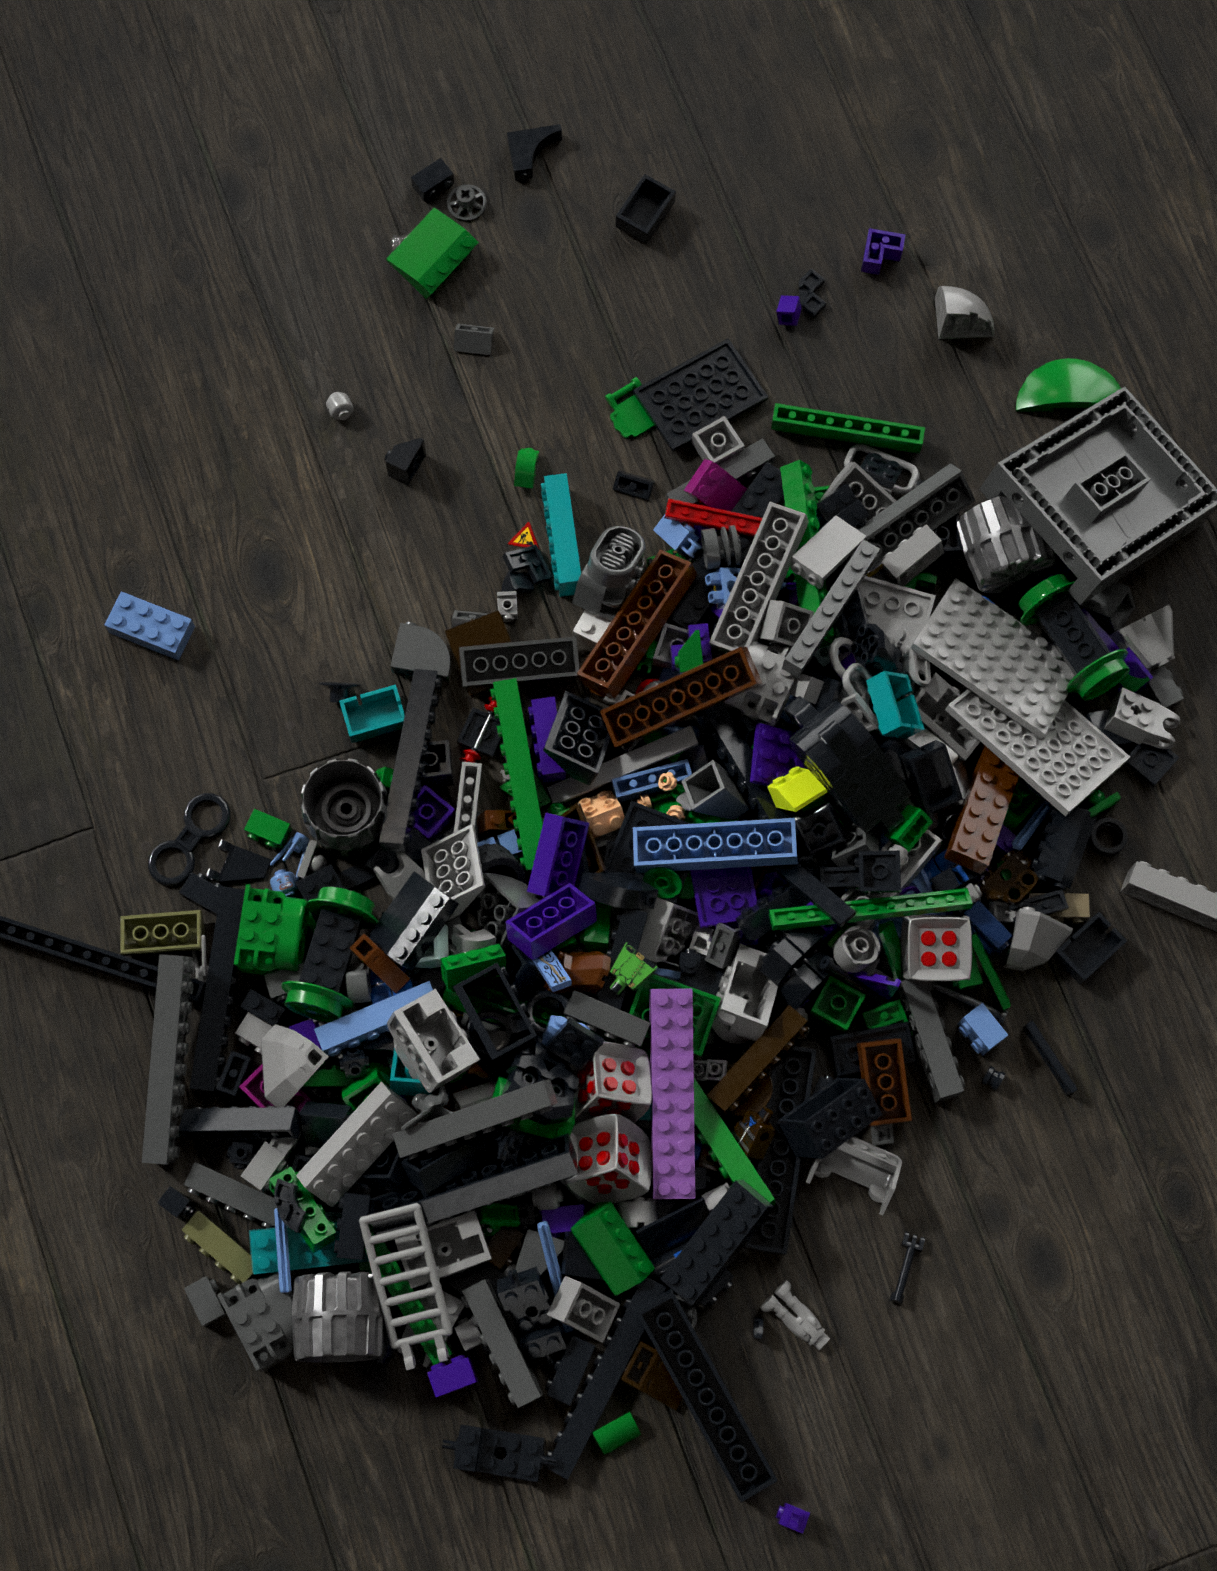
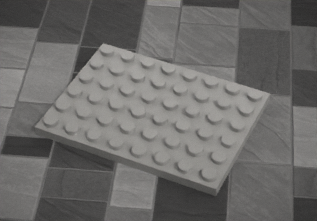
[910,578,1075,739]
[945,689,1130,816]

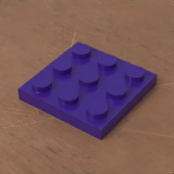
[750,723,806,786]
[690,867,757,928]

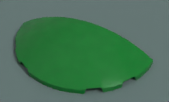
[1016,358,1121,412]

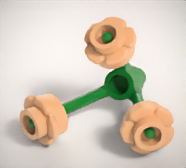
[637,772,686,821]

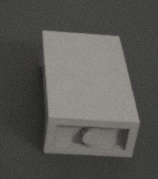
[790,516,867,589]

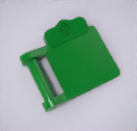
[605,377,654,438]

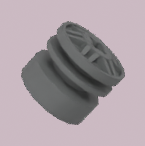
[701,525,741,570]

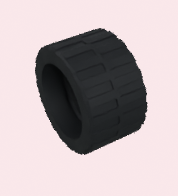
[473,844,526,908]

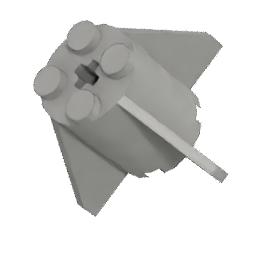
[1108,605,1175,671]

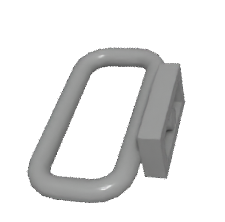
[844,444,919,495]
[841,663,882,735]

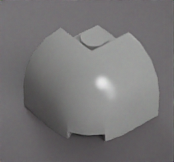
[449,924,496,955]

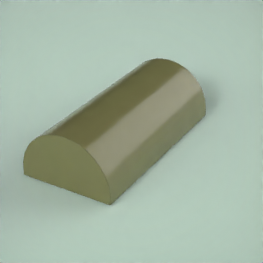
[120,910,205,956]

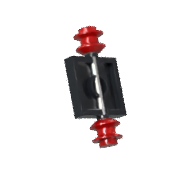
[457,697,503,765]

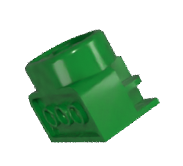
[234,884,309,975]

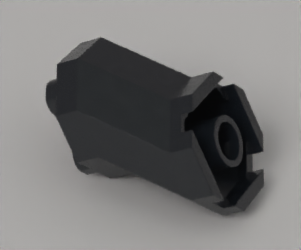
[851,623,903,677]

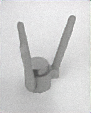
[192,935,209,983]

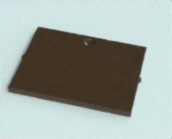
[445,610,511,696]

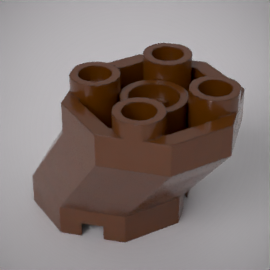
[542,950,611,995]

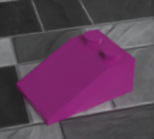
[683,459,747,511]

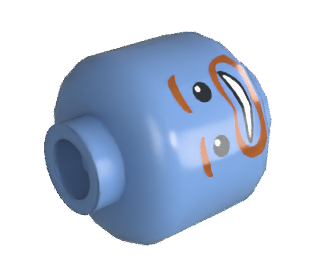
[270,869,298,898]

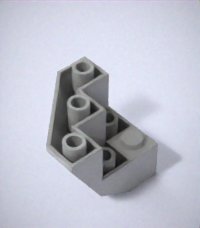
[1003,907,1073,971]
[261,1024,329,1107]

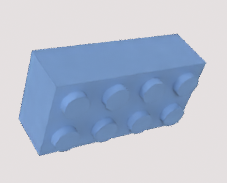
[105,591,195,660]

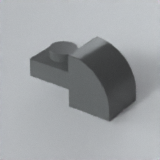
[346,962,372,1004]

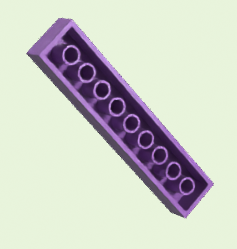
[649,988,695,1199]

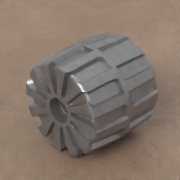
[957,495,1056,594]
[301,758,388,857]
[292,1272,385,1363]

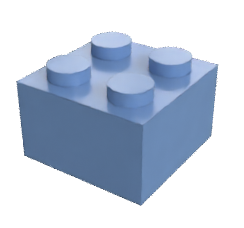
[958,1003,1008,1056]

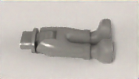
[760,1280,830,1350]

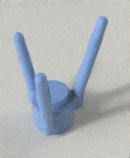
[270,832,310,881]

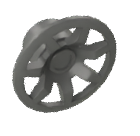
[447,184,487,221]

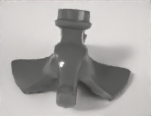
[401,1086,453,1131]

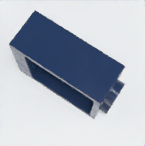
[963,900,1012,957]

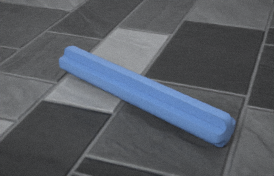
[1012,800,1053,850]
[274,1208,292,1293]

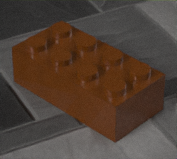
[857,1038,912,1126]

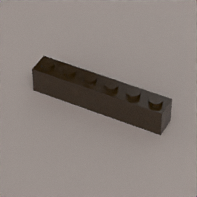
[707,1005,809,1116]

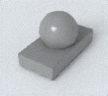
[297,840,327,880]

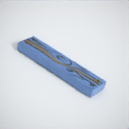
[532,950,572,992]

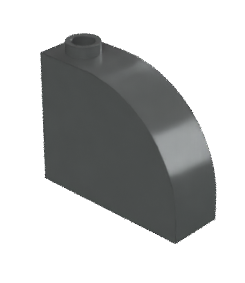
[391,622,451,683]

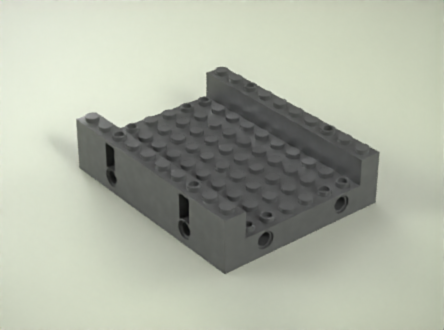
[979,386,1217,605]

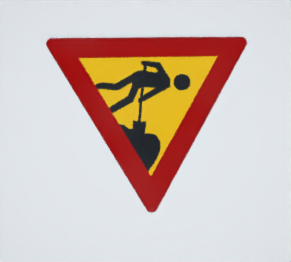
[508,522,539,549]

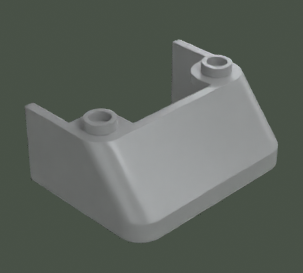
[806,1137,902,1215]

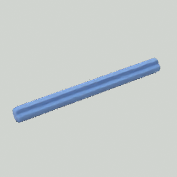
[537,1221,574,1333]

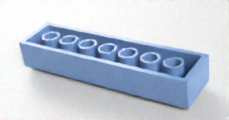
[633,818,798,873]

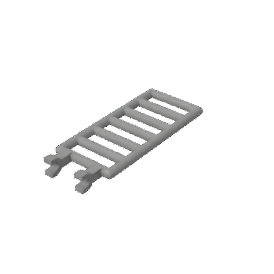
[359,1203,453,1370]

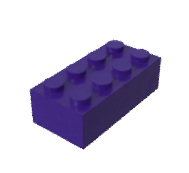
[528,696,566,785]
[527,813,589,897]
[505,883,597,960]

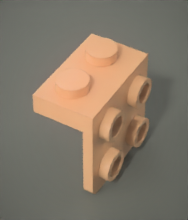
[578,791,625,838]

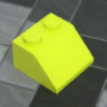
[767,767,827,812]

